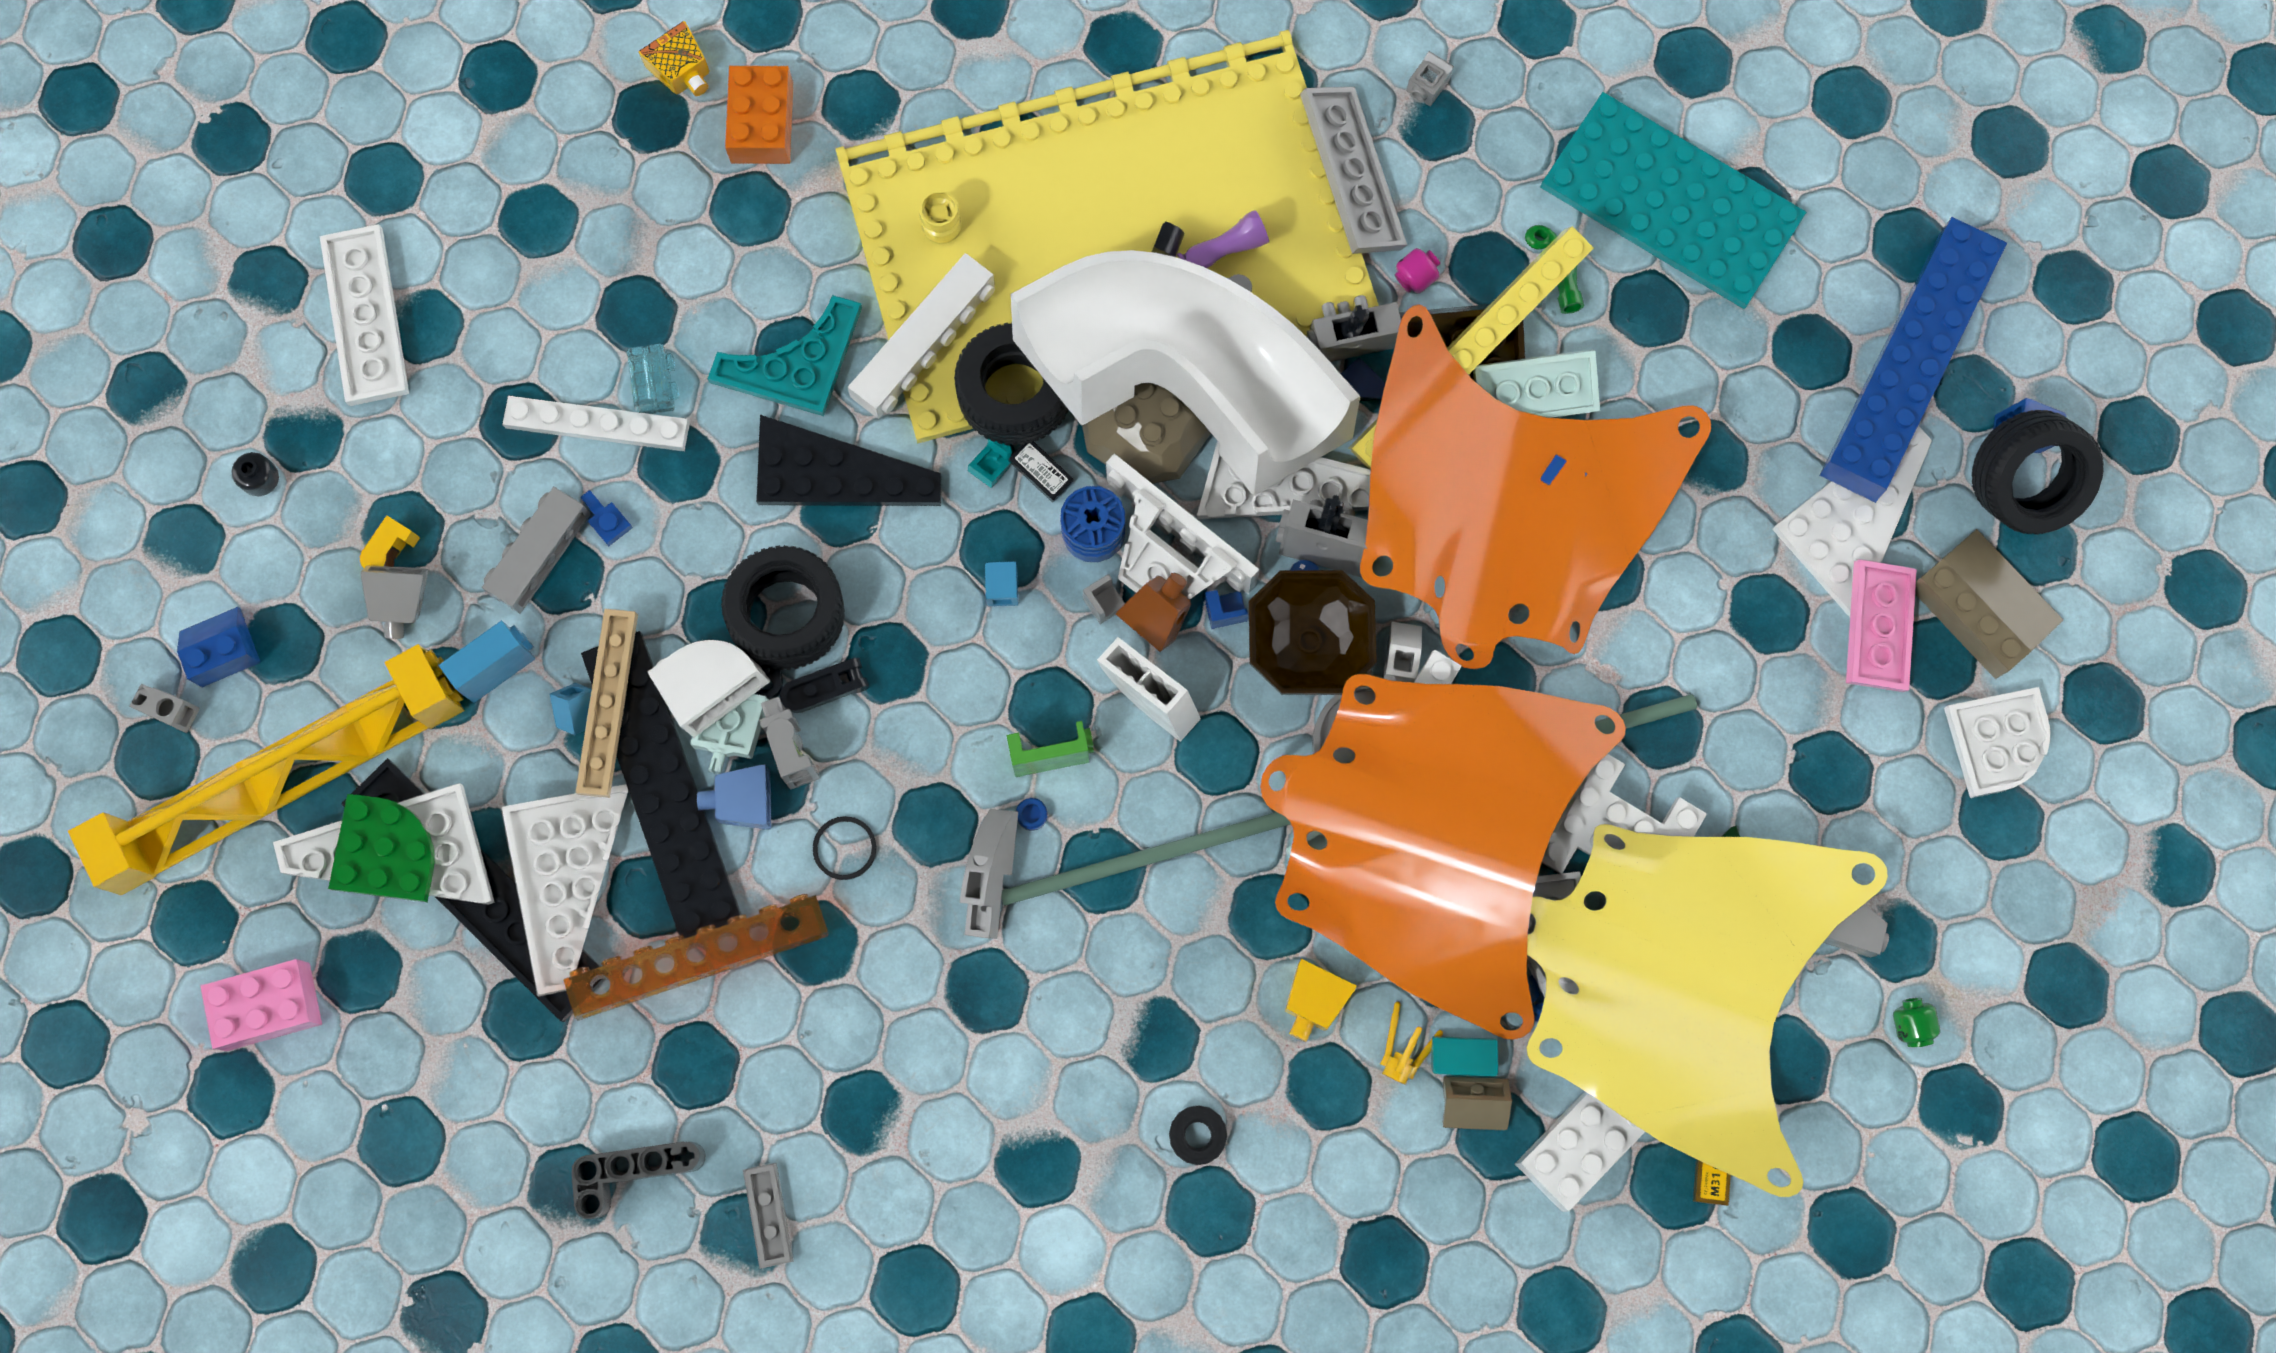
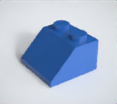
[177,607,261,688]

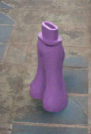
[1177,210,1269,268]

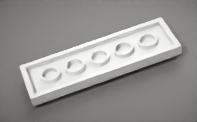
[320,224,409,406]
[1106,454,1259,594]

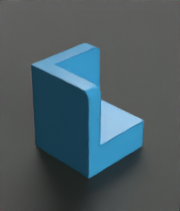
[985,562,1018,607]
[550,683,592,735]

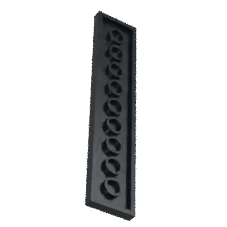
[581,631,744,944]
[341,758,610,1022]

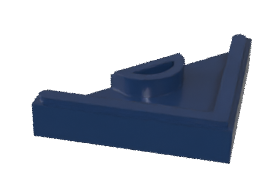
[1340,357,1385,401]

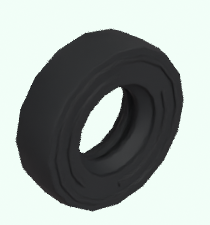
[1169,1105,1228,1165]

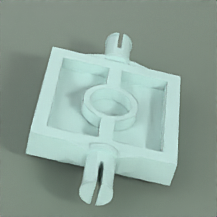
[690,694,769,774]

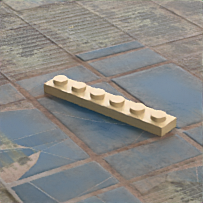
[575,609,638,798]

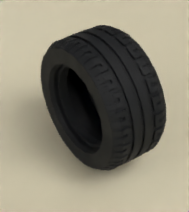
[1971,410,2104,535]
[721,545,845,670]

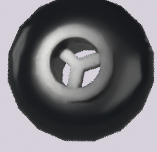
[231,452,279,497]

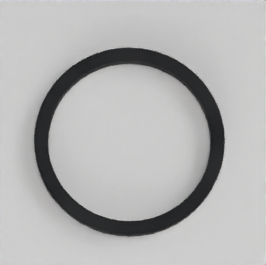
[813,816,877,880]

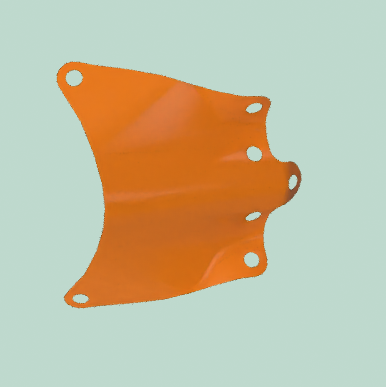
[1360,304,1711,669]
[1260,674,1626,1039]

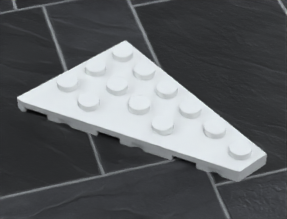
[1772,425,1932,617]
[273,783,495,905]
[501,784,628,996]

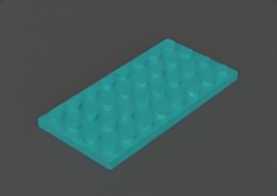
[1540,92,1807,309]

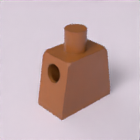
[1115,573,1191,652]

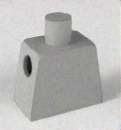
[361,565,428,639]

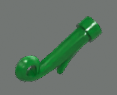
[1525,225,1584,314]

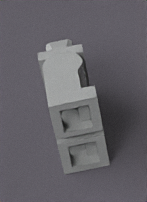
[759,697,820,790]

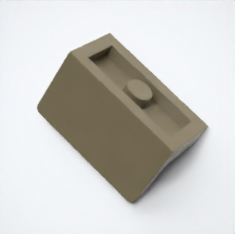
[1442,1076,1512,1130]

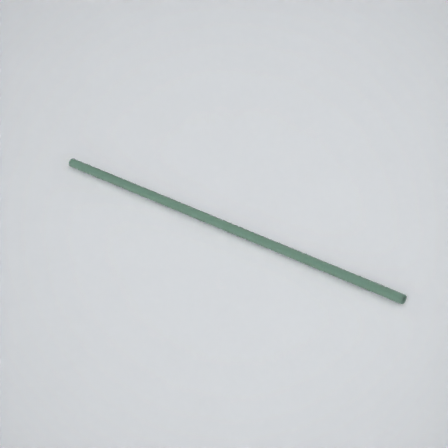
[1001,694,1697,906]

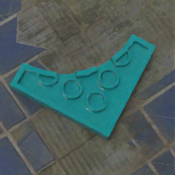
[707,295,862,416]

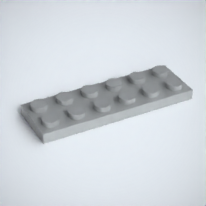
[1300,87,1407,254]

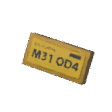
[1693,1159,1731,1206]

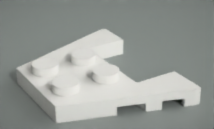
[1118,489,1238,600]

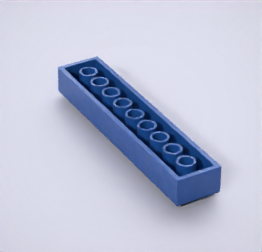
[1819,217,2007,503]

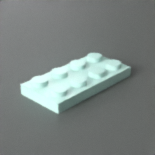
[1473,349,1600,418]

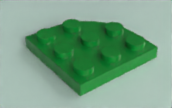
[328,794,435,903]

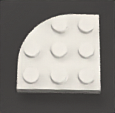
[1944,687,2050,798]

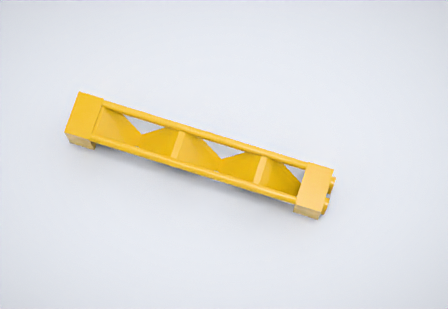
[68,644,464,895]

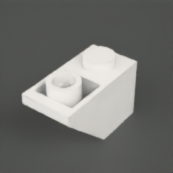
[1383,621,1422,683]

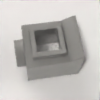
[1406,51,1454,107]

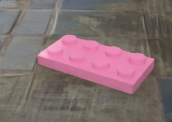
[1846,559,1917,692]

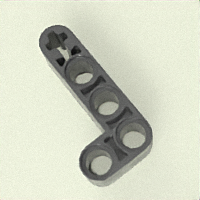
[571,1141,706,1219]

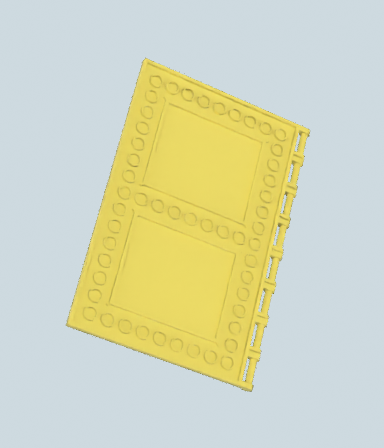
[835,30,1379,444]

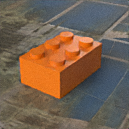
[725,66,793,164]

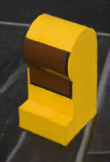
[360,515,420,568]

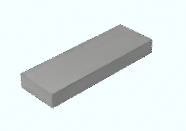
[743,1163,794,1269]

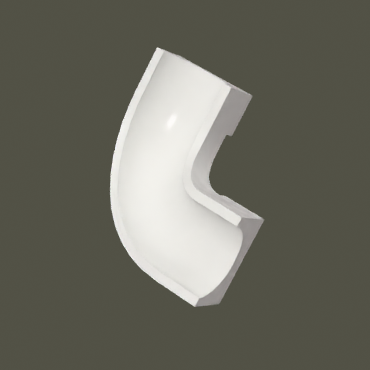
[1010,250,1360,496]

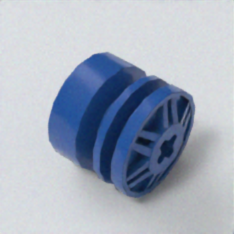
[1060,486,1125,562]

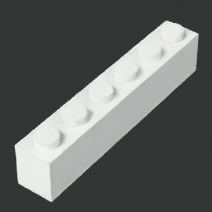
[848,253,995,419]

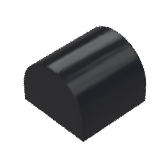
[1152,221,1184,257]

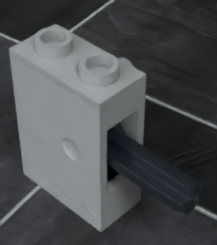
[1307,295,1401,362]
[1276,495,1368,577]

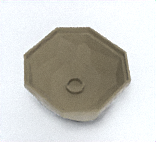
[1082,383,1211,484]

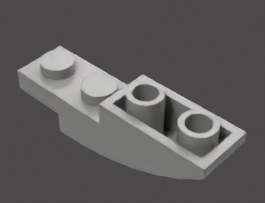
[960,809,1018,939]

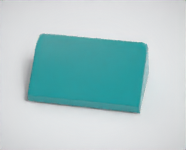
[1431,1036,1498,1076]

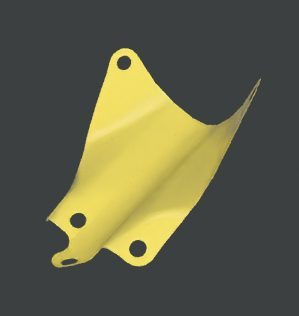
[1526,824,1888,1197]

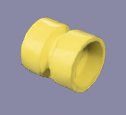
[919,190,961,243]

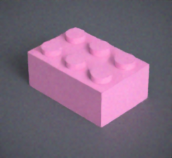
[200,959,322,1051]

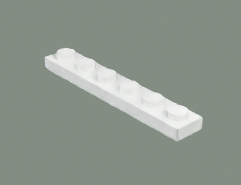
[502,396,690,451]

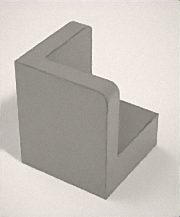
[1083,574,1125,624]

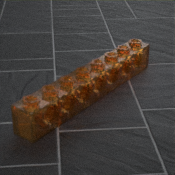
[563,894,828,1021]

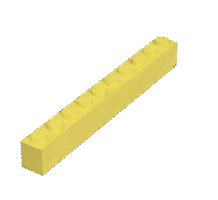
[1348,226,1594,470]

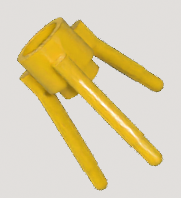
[1380,1001,1443,1085]

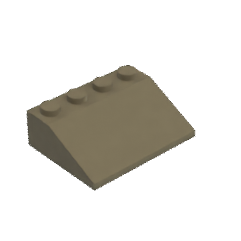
[1915,529,2063,679]

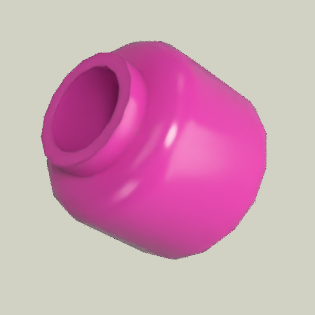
[1394,248,1440,293]

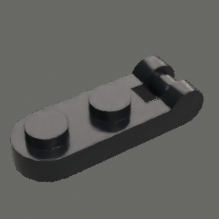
[780,658,870,713]

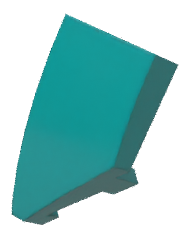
[967,439,1012,488]

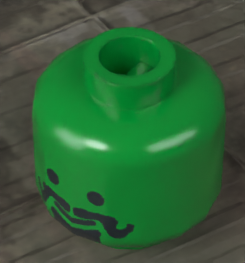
[1893,998,1940,1047]

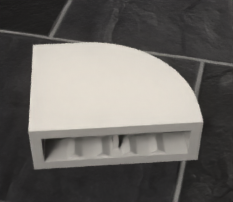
[1097,637,1201,742]
[648,640,770,738]

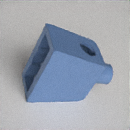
[697,765,771,829]

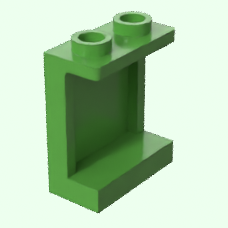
[1006,720,1094,777]

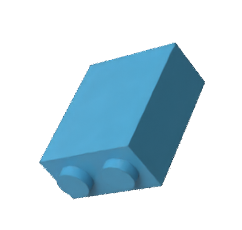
[438,620,535,703]

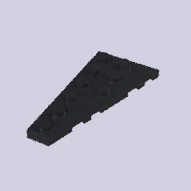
[756,415,942,506]

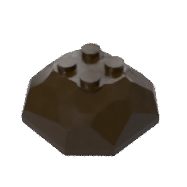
[1248,570,1377,695]

